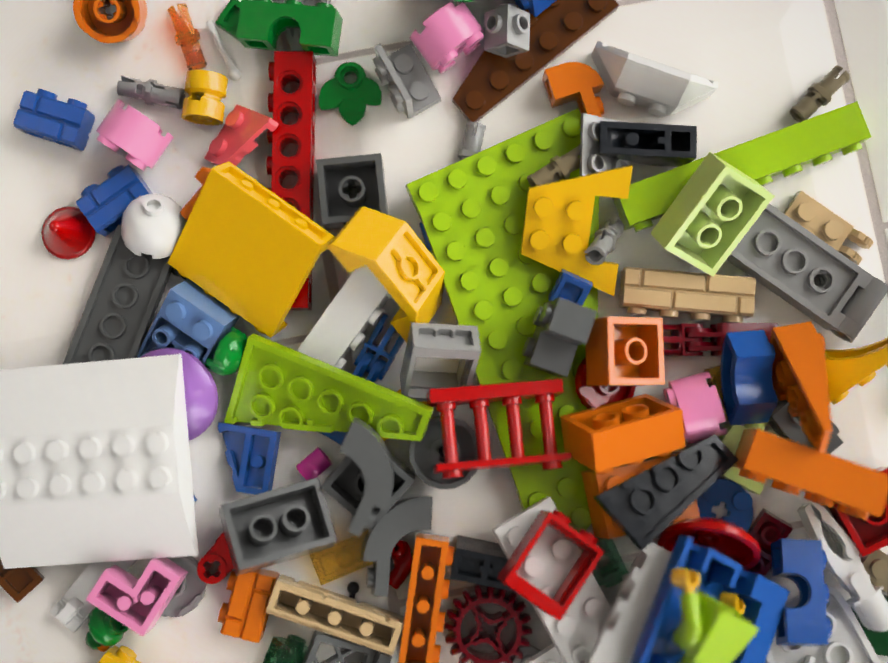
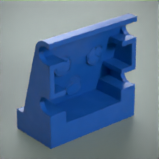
[630,535,790,663]

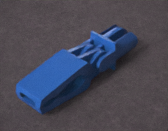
[319,313,405,446]

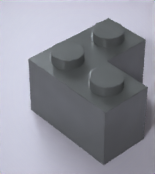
[522,297,597,377]

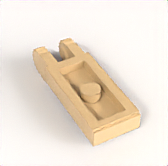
[784,191,874,265]

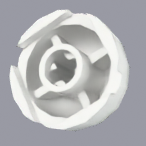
[121,193,187,259]

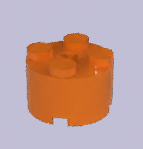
[73,0,147,43]

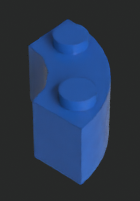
[720,330,777,425]

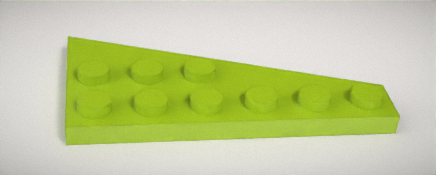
[224,333,434,441]

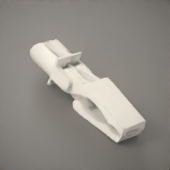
[797,502,888,632]

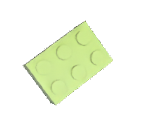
[651,152,774,277]

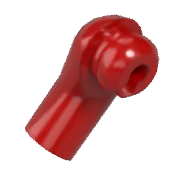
[389,540,413,590]

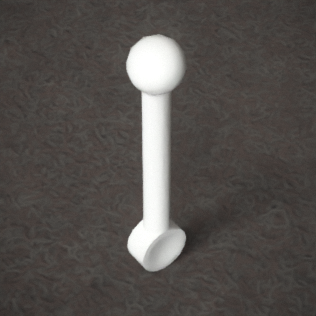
[206,20,241,81]

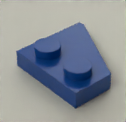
[218,422,281,495]

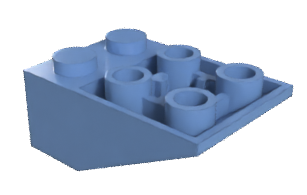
[138,278,240,365]

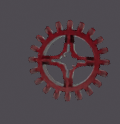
[444,584,533,663]

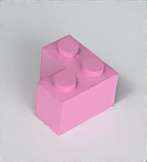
[86,558,189,637]

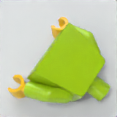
[671,568,759,663]

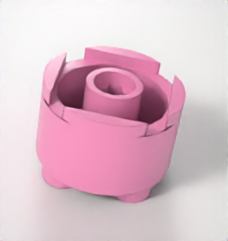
[410,1,484,74]
[96,99,174,171]
[663,371,727,445]

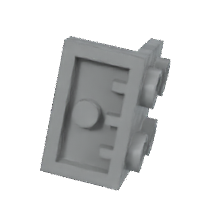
[372,44,441,119]

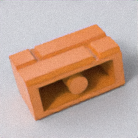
[218,569,280,643]

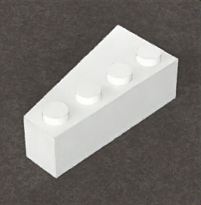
[587,542,671,663]

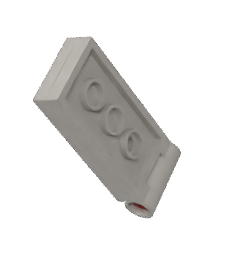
[726,204,888,343]

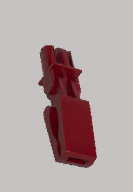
[663,323,778,357]

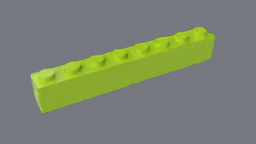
[612,101,871,232]

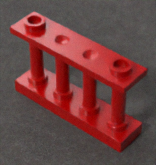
[426,379,572,479]

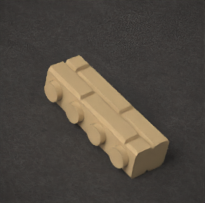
[618,267,756,323]
[266,574,405,656]

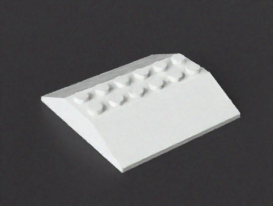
[0,354,199,569]

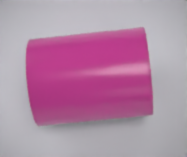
[296,447,333,480]

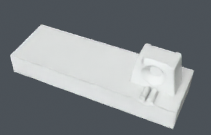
[49,560,137,633]

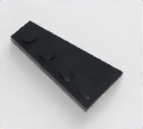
[594,435,738,550]

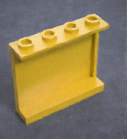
[167,162,335,338]

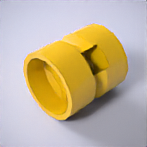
[181,70,228,126]

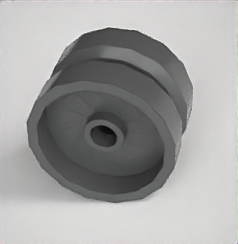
[409,416,478,489]

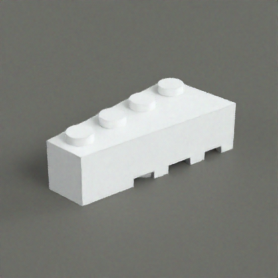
[297,266,393,369]

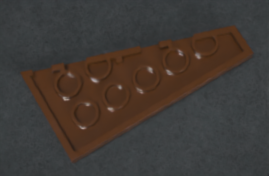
[453,0,619,125]

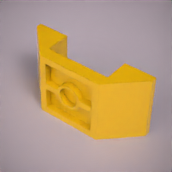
[328,206,445,343]

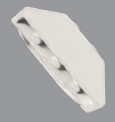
[591,40,719,117]

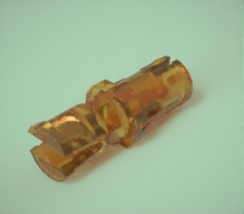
[167,3,207,71]

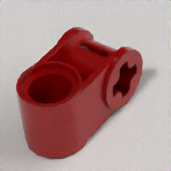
[197,531,234,584]

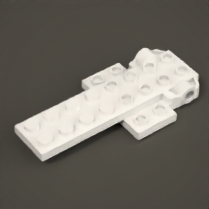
[491,496,612,663]

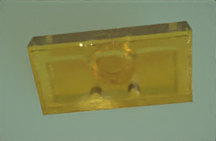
[309,530,373,585]

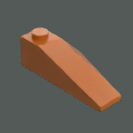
[770,321,832,453]

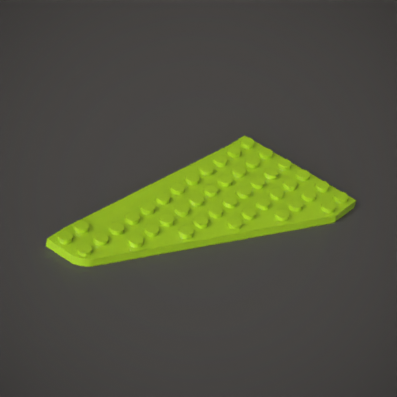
[405,108,599,532]

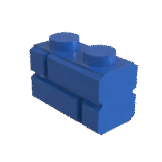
[13,89,95,151]
[76,164,153,237]

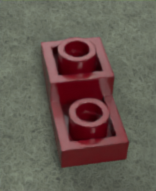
[746,508,793,577]

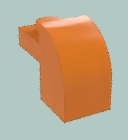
[542,62,604,117]

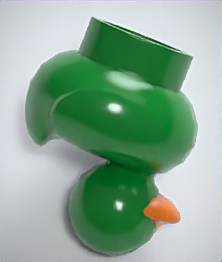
[85,607,129,652]

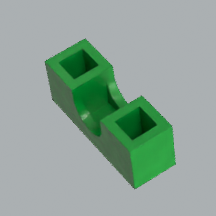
[236,0,343,57]

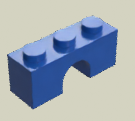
[771,539,832,647]

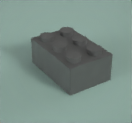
[219,477,338,576]

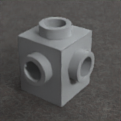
[484,3,530,58]

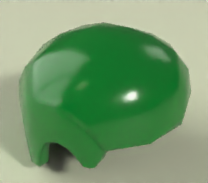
[205,327,248,376]

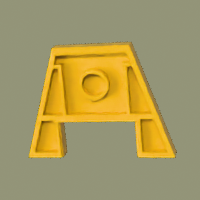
[520,165,633,296]

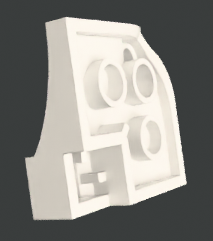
[765,585,881,663]

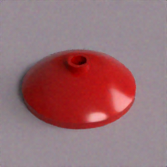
[657,517,761,571]

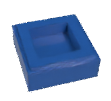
[548,269,593,306]

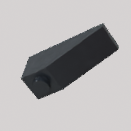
[599,121,697,167]

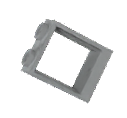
[400,322,481,401]

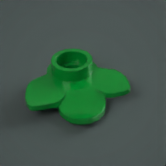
[319,62,382,126]

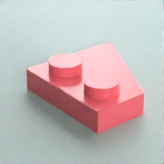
[204,105,279,166]

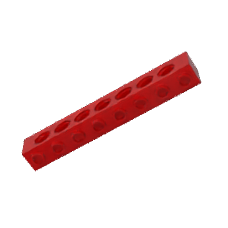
[266,51,316,311]

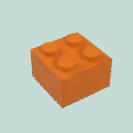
[585,317,665,386]

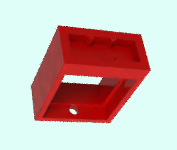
[497,509,605,621]

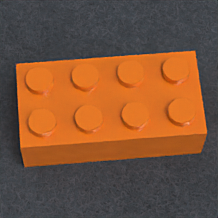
[733,429,888,520]

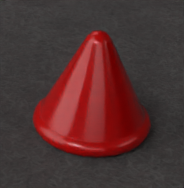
[42,207,96,259]

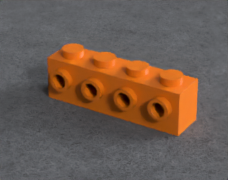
[398,533,455,663]

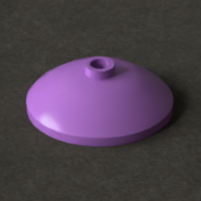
[141,348,218,441]

